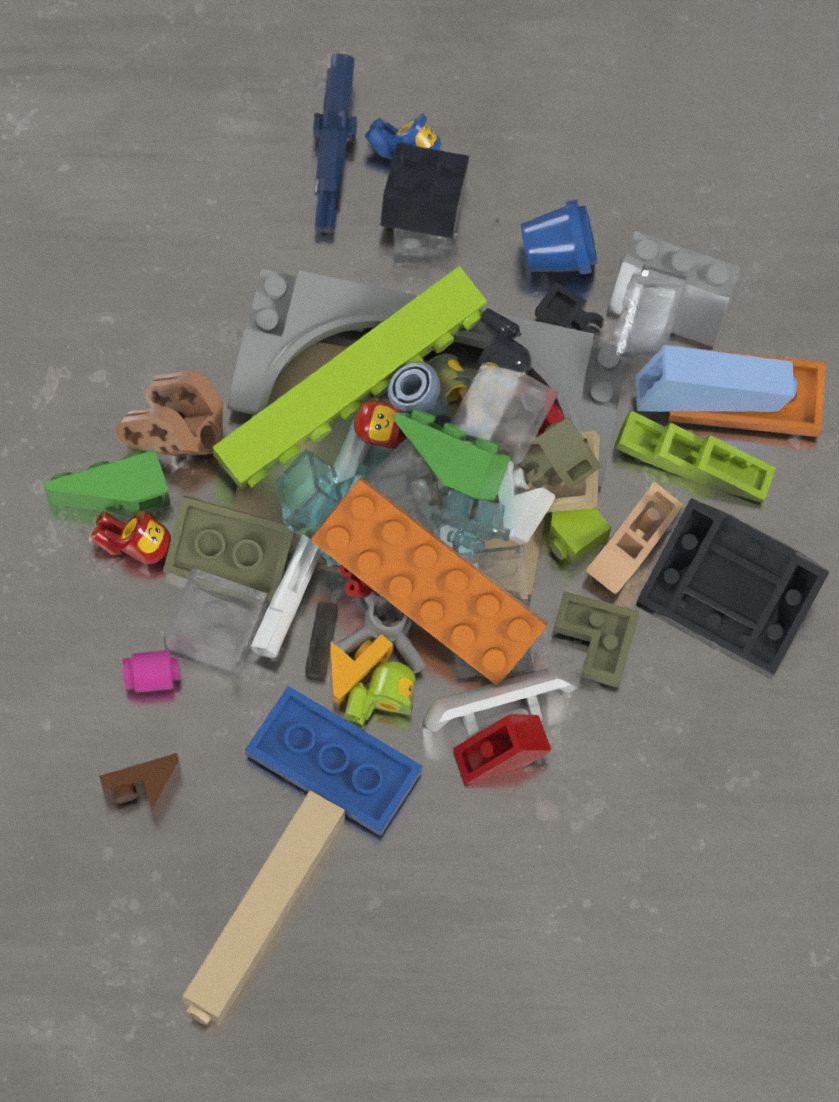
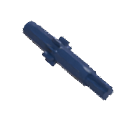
[312,53,357,234]

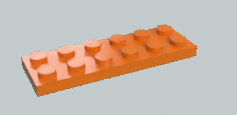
[310,476,547,686]

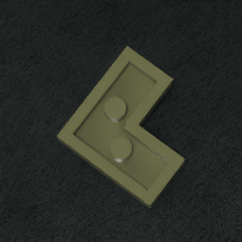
[553,591,639,688]

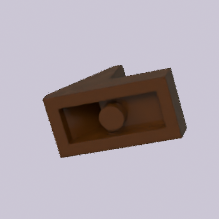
[99,753,181,819]

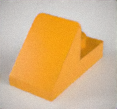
[331,634,393,711]

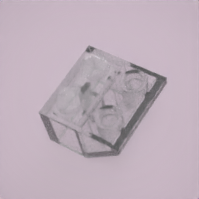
[612,265,687,357]
[368,439,445,538]

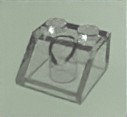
[450,363,559,465]

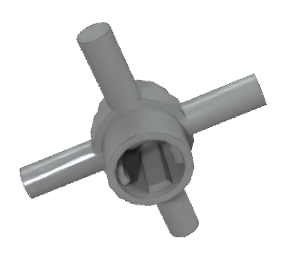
[335,589,426,674]

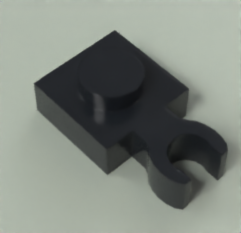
[534,281,604,340]

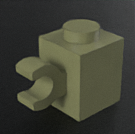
[520,417,602,489]

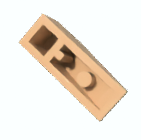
[585,482,684,595]

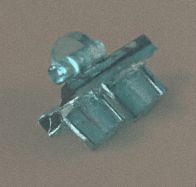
[430,490,511,559]

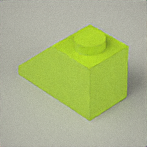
[548,508,612,567]

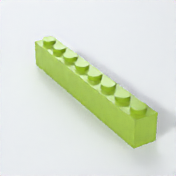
[213,266,488,491]

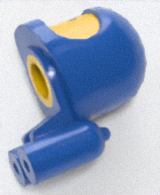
[365,113,442,159]

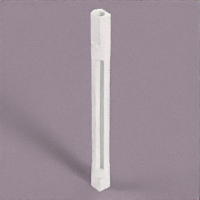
[251,397,382,658]

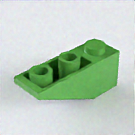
[394,409,511,500]
[43,450,171,516]

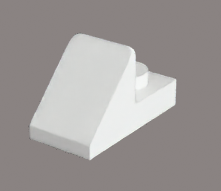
[498,461,555,545]

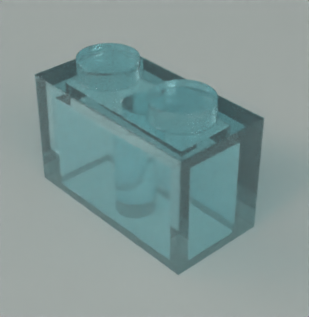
[276,448,342,539]

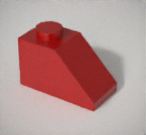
[453,714,552,784]

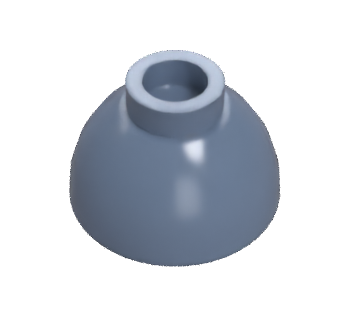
[388,361,440,414]

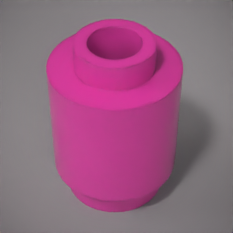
[122,650,181,693]

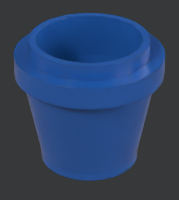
[521,199,598,275]

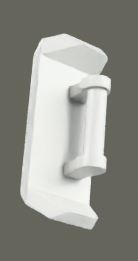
[423,669,577,739]

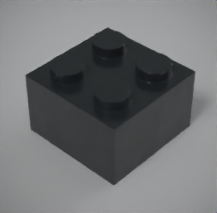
[380,142,470,239]

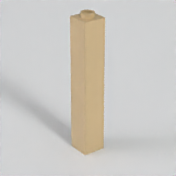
[182,791,345,1026]

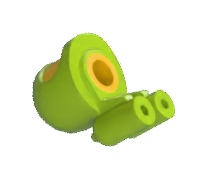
[344,661,416,728]

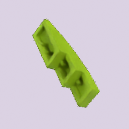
[614,410,776,503]

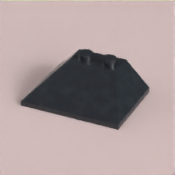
[637,498,830,675]

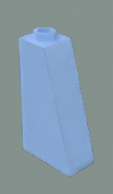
[636,345,797,412]

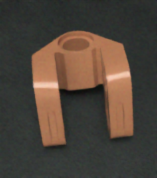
[116,371,223,457]

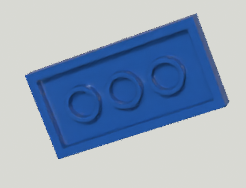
[245,686,423,836]

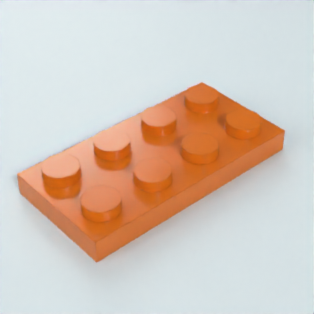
[668,348,826,437]

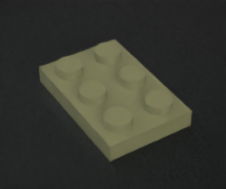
[163,496,297,602]

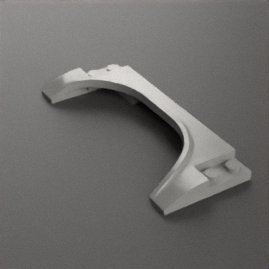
[227,269,629,490]

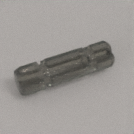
[305,601,338,678]

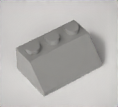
[606,231,741,350]

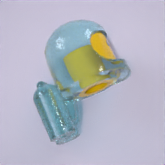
[425,354,478,418]

